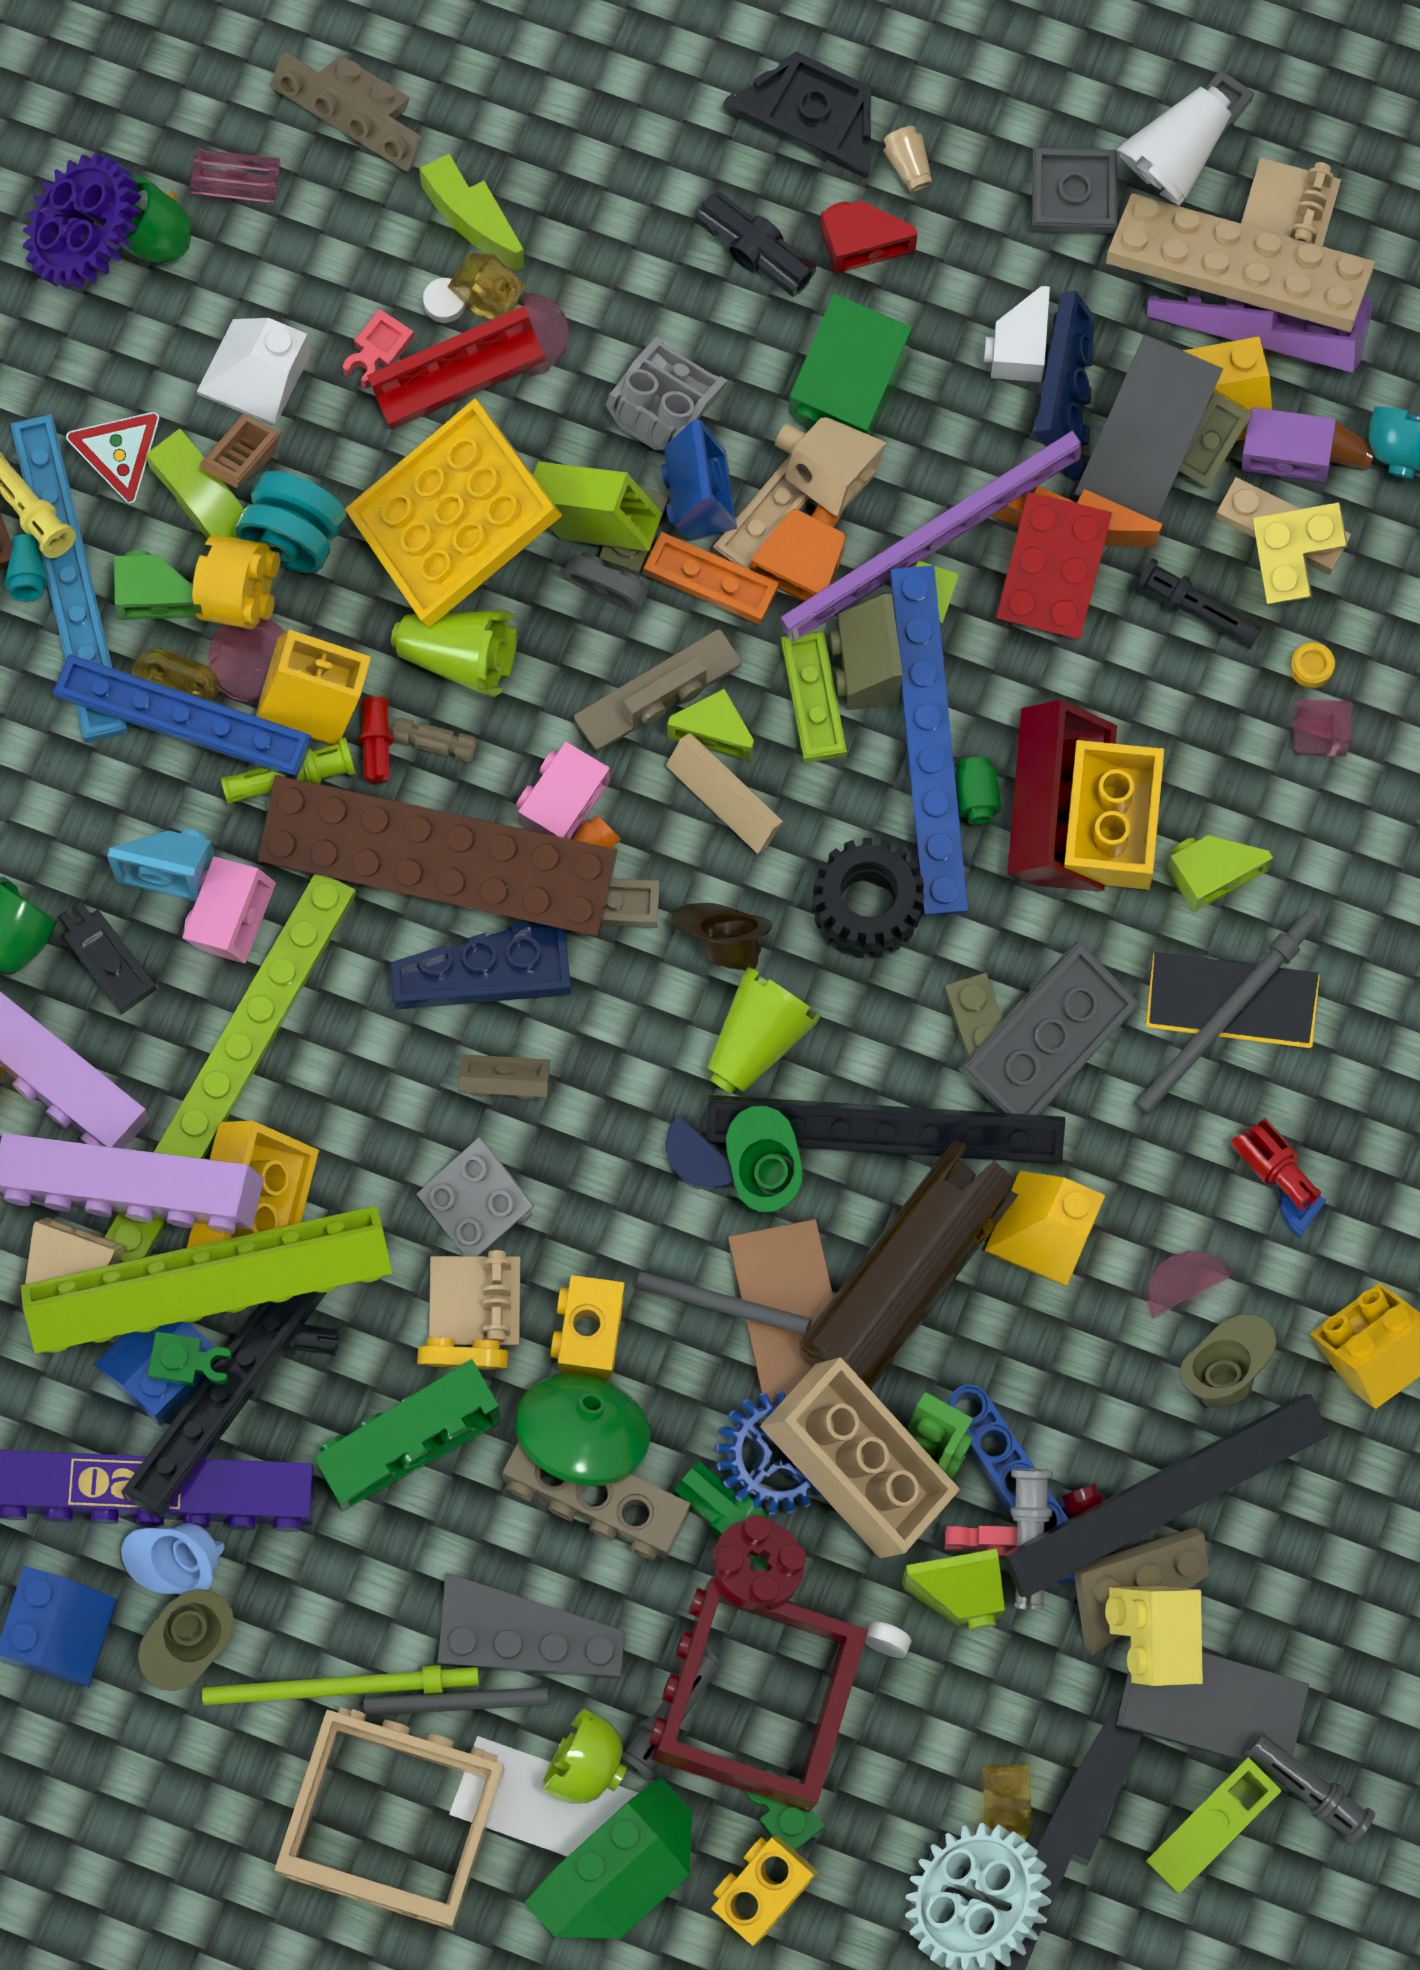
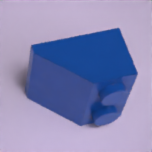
[661,419,737,541]
[95,1321,219,1426]
[0,1566,117,1688]

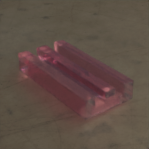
[190,149,281,203]

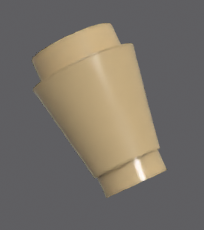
[883,126,933,193]

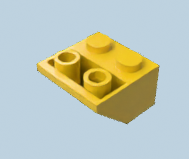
[255,629,371,746]
[1309,1282,1420,1410]

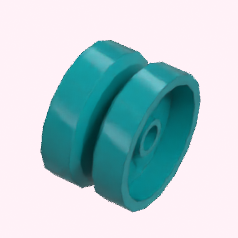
[235,471,346,573]

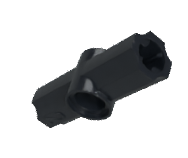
[695,191,816,297]

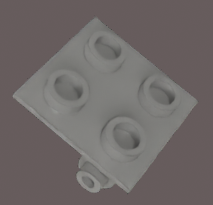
[417,1137,534,1256]

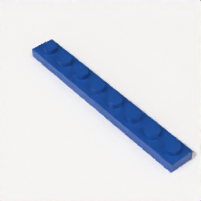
[890,565,968,917]

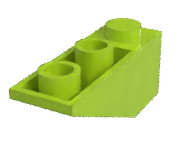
[1145,1757,1282,1895]

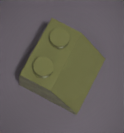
[830,593,903,710]

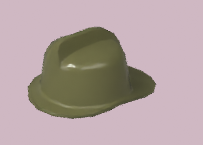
[1179,1315,1277,1409]
[138,1589,234,1691]

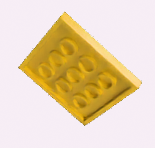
[345,398,562,628]

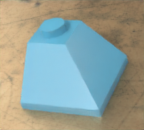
[107,829,215,901]

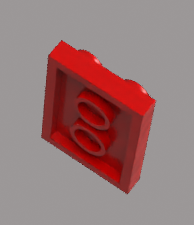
[996,491,1112,639]

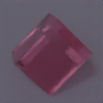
[1293,700,1351,756]

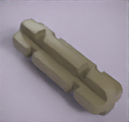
[391,717,477,762]

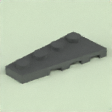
[438,1573,625,1679]

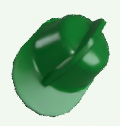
[726,1106,803,1213]

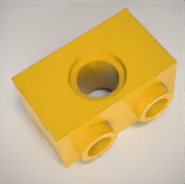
[550,1275,625,1380]

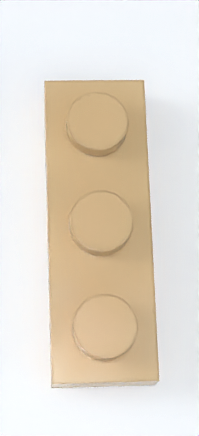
[1215,477,1351,575]

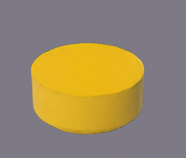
[1290,642,1335,688]

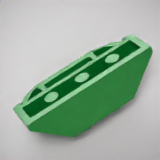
[524,1777,692,1939]

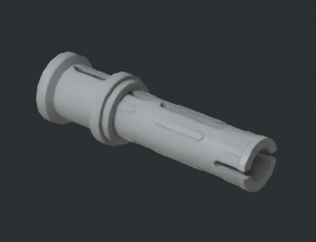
[1010,1468,1053,1609]

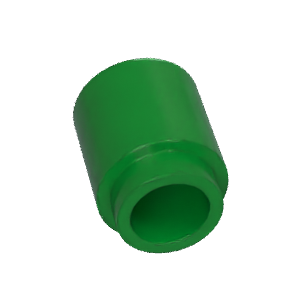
[955,757,1002,825]

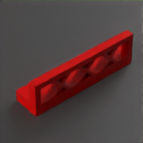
[367,306,547,429]

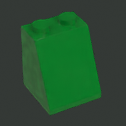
[788,293,912,436]

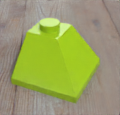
[902,1549,1005,1631]

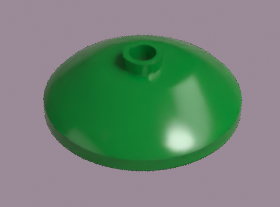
[515,1373,650,1486]

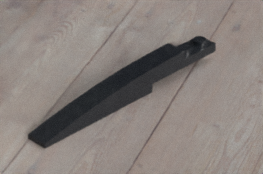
[996,1695,1143,1970]

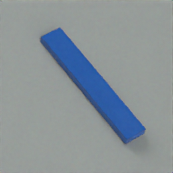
[53,654,313,779]

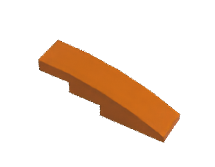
[992,486,1163,547]

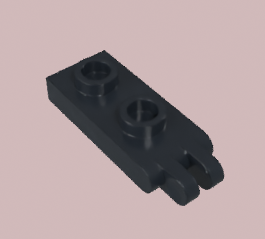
[58,901,157,1015]

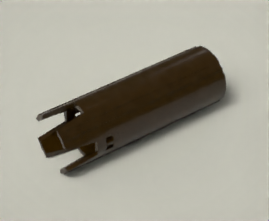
[799,1141,1018,1390]

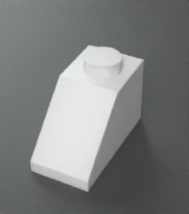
[984,286,1050,382]

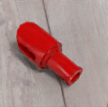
[1231,1117,1321,1211]

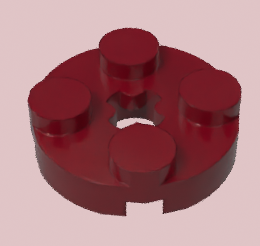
[712,1515,806,1610]

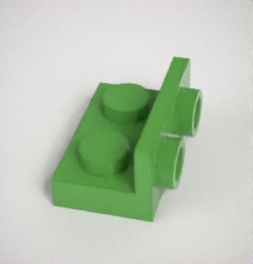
[907,1392,974,1479]

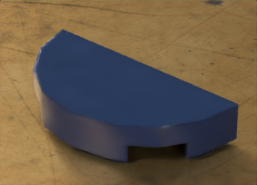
[665,1115,734,1190]

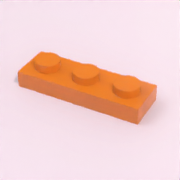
[643,532,779,625]

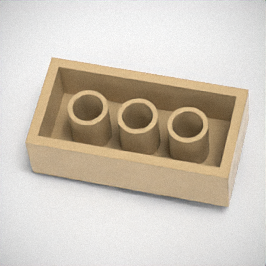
[760,1357,960,1558]

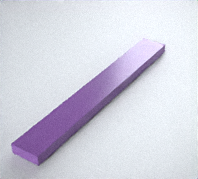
[781,431,1081,642]

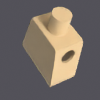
[775,417,886,517]
[25,1218,127,1284]

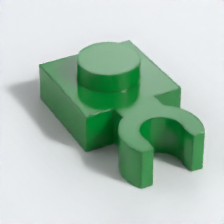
[148,1332,232,1386]
[746,1770,825,1851]

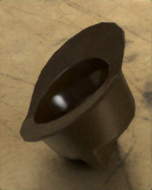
[672,903,772,971]

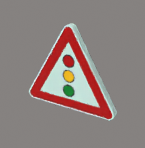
[66,412,159,503]

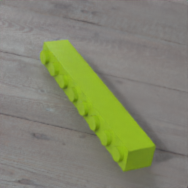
[21,1206,393,1354]

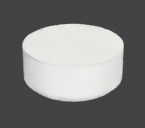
[423,278,466,323]
[865,1622,912,1658]

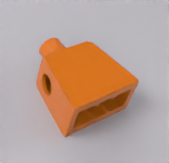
[750,504,846,602]

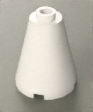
[1117,86,1232,206]

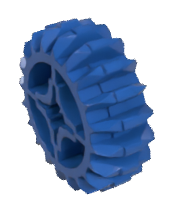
[714,1391,822,1515]

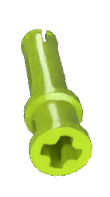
[221,737,356,805]

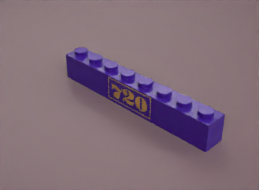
[0,1450,315,1532]

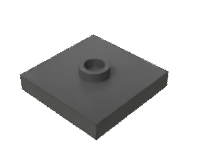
[1032,148,1117,233]

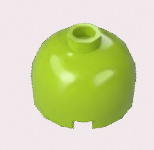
[541,1708,627,1804]

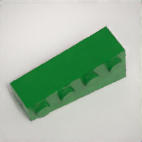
[314,1359,501,1512]

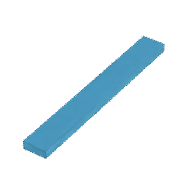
[10,414,128,743]

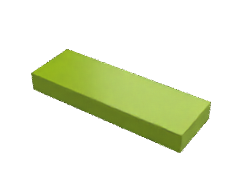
[781,630,847,763]

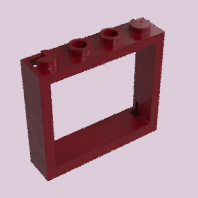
[649,1577,868,1812]

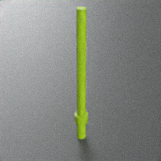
[202,1665,479,1706]

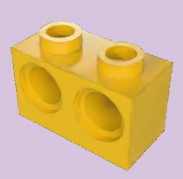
[711,1835,819,1946]

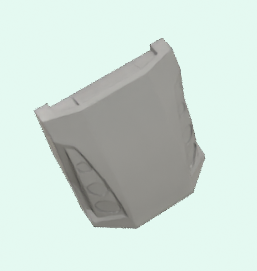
[605,336,728,450]

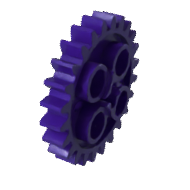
[23,153,141,289]

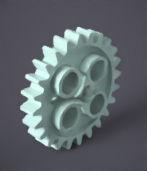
[905,1823,1051,1970]

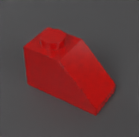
[820,201,918,274]

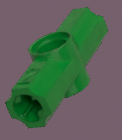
[674,1462,769,1572]

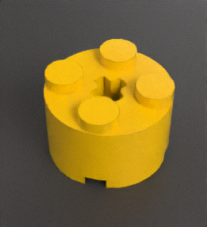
[192,534,280,629]

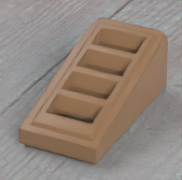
[200,414,281,488]

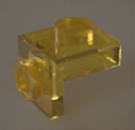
[982,1765,1031,1838]

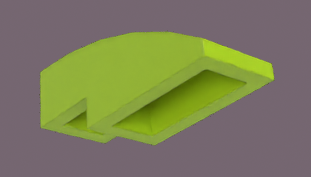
[419,153,525,270]
[146,428,244,539]

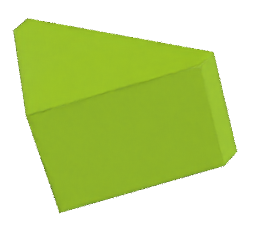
[667,689,754,762]

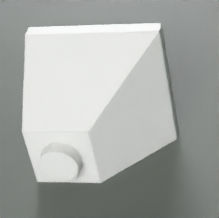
[197,318,311,426]

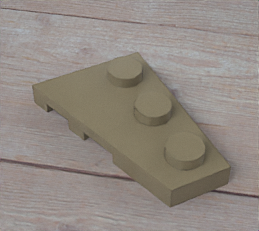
[1074,1527,1210,1656]

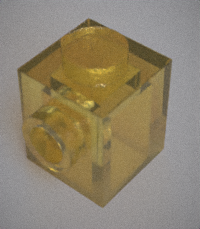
[447,253,526,319]

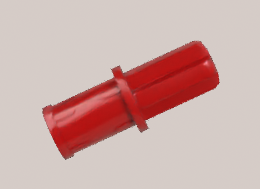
[358,696,393,784]

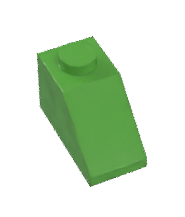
[114,550,202,620]

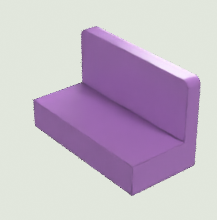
[1242,407,1336,483]

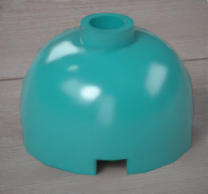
[1368,406,1420,479]

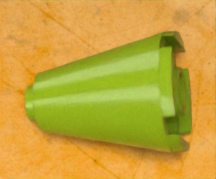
[391,610,517,697]
[707,967,821,1095]

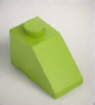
[1166,835,1273,912]

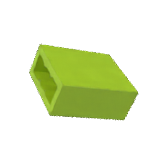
[533,461,663,551]

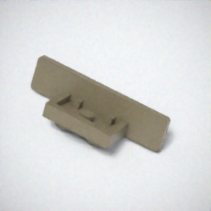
[271,52,422,171]
[574,629,741,752]

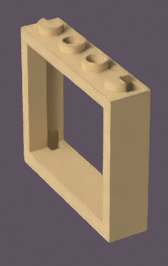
[274,1707,505,1930]

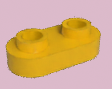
[417,1337,508,1370]

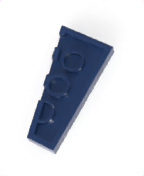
[1034,291,1094,481]
[391,920,571,1009]

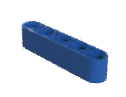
[948,1385,1075,1585]

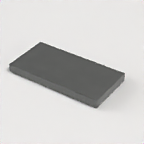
[1074,334,1223,521]
[958,942,1140,1115]
[1116,1652,1309,1767]

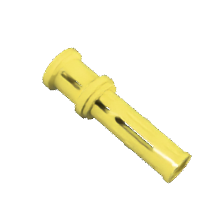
[0,452,76,558]

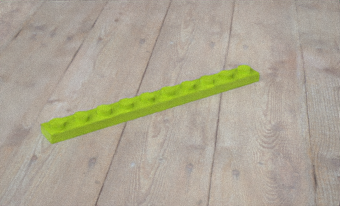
[104,874,356,1263]

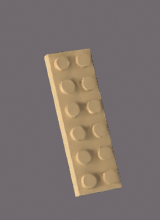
[1106,193,1375,333]

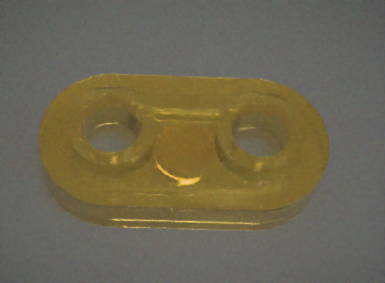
[132,648,220,702]

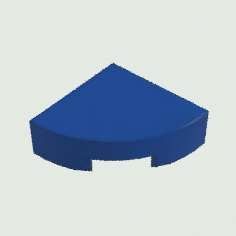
[1280,1190,1326,1239]

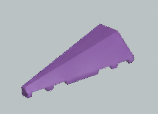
[1147,296,1374,373]

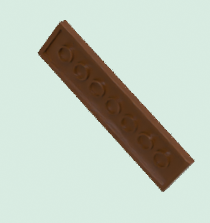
[257,775,618,936]

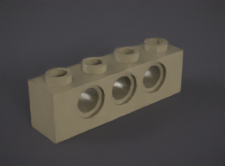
[502,1441,691,1561]

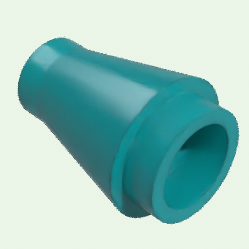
[4,534,48,602]

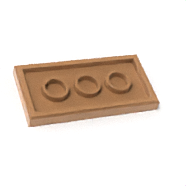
[728,1219,833,1404]

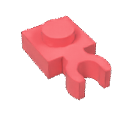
[343,309,414,389]
[944,1526,1017,1560]

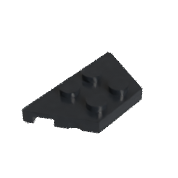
[723,51,871,178]

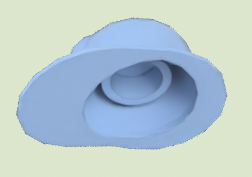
[121,1523,225,1594]

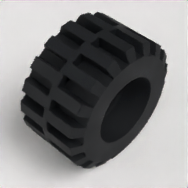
[812,838,924,959]

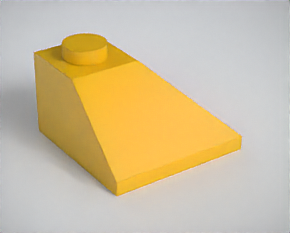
[984,1171,1105,1288]

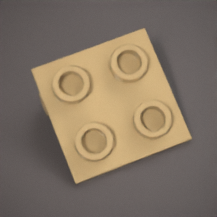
[1241,158,1341,246]
[429,1250,520,1345]

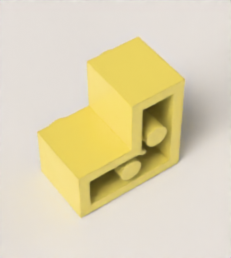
[1252,502,1348,605]
[1105,1586,1203,1686]

